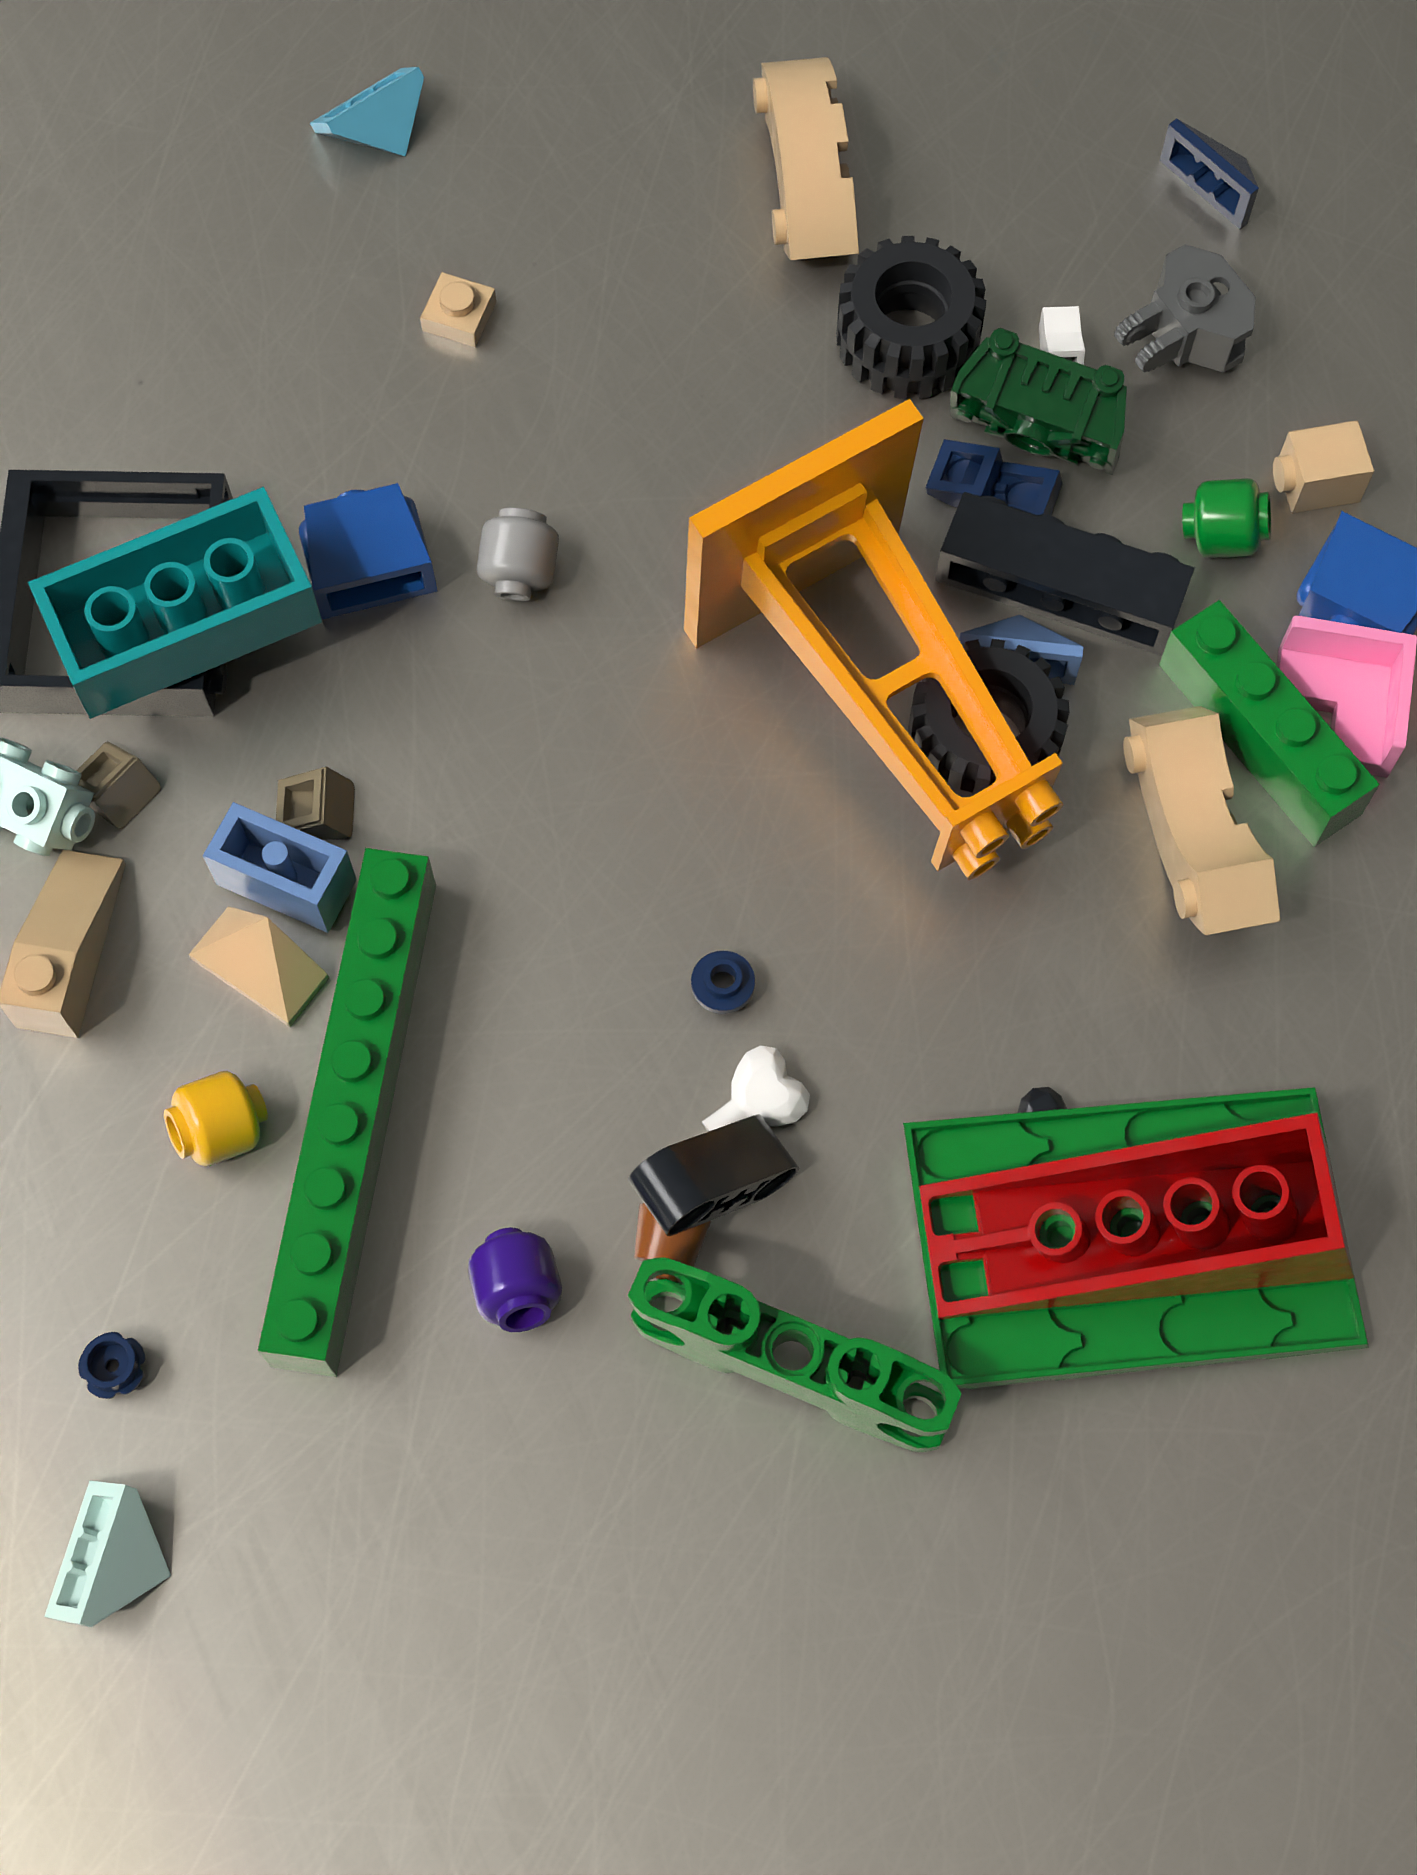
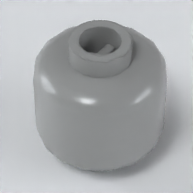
[477,508,559,601]

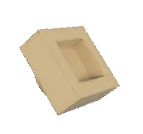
[420,272,497,348]

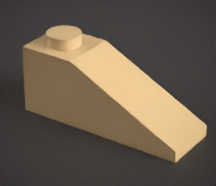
[0,850,126,1038]

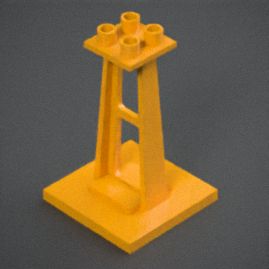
[684,399,1064,880]

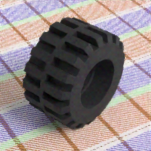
[836,236,987,399]
[908,639,1070,797]

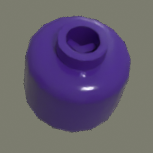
[468,1227,562,1332]

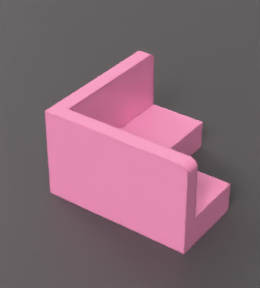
[1276,616,1417,778]

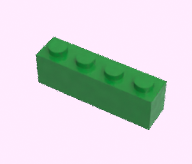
[1159,600,1380,847]

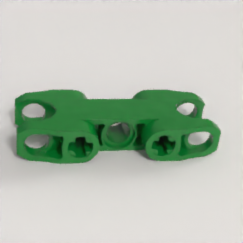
[628,1257,962,1452]

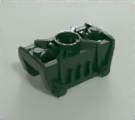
[950,328,1127,475]

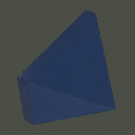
[1160,118,1259,229]

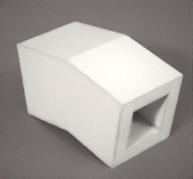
[1038,306,1085,365]

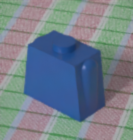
[298,483,438,620]
[1296,511,1417,635]

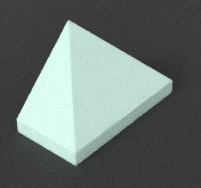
[44,1481,171,1627]

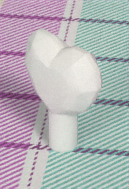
[702,1045,810,1132]

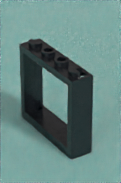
[0,470,233,717]

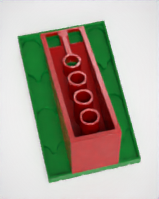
[903,1087,1369,1389]

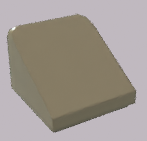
[76,741,161,829]
[276,766,355,839]

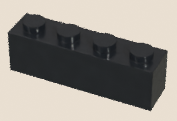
[935,492,1195,656]

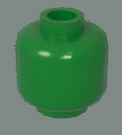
[1182,478,1271,558]

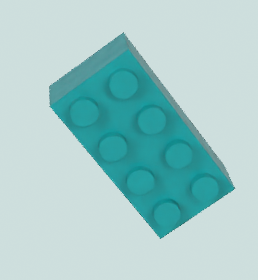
[28,487,322,719]

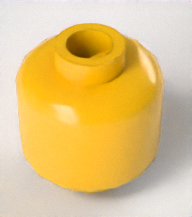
[164,1071,268,1167]

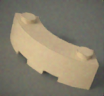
[753,57,859,260]
[1123,706,1281,935]

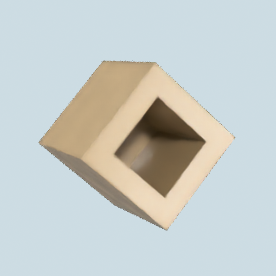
[1273,420,1374,514]

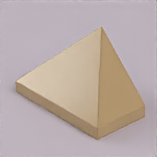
[189,906,329,1027]

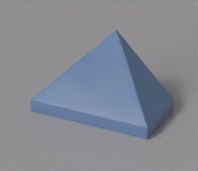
[959,615,1083,685]

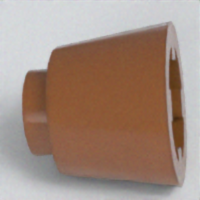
[634,1203,711,1283]

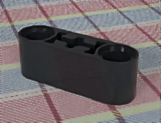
[628,1114,799,1236]

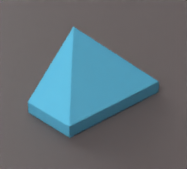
[310,67,424,156]

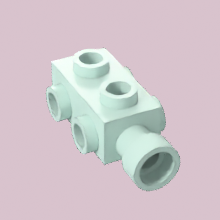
[0,737,95,856]

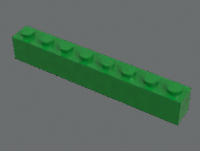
[258,848,436,1377]

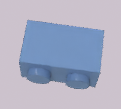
[203,802,357,933]

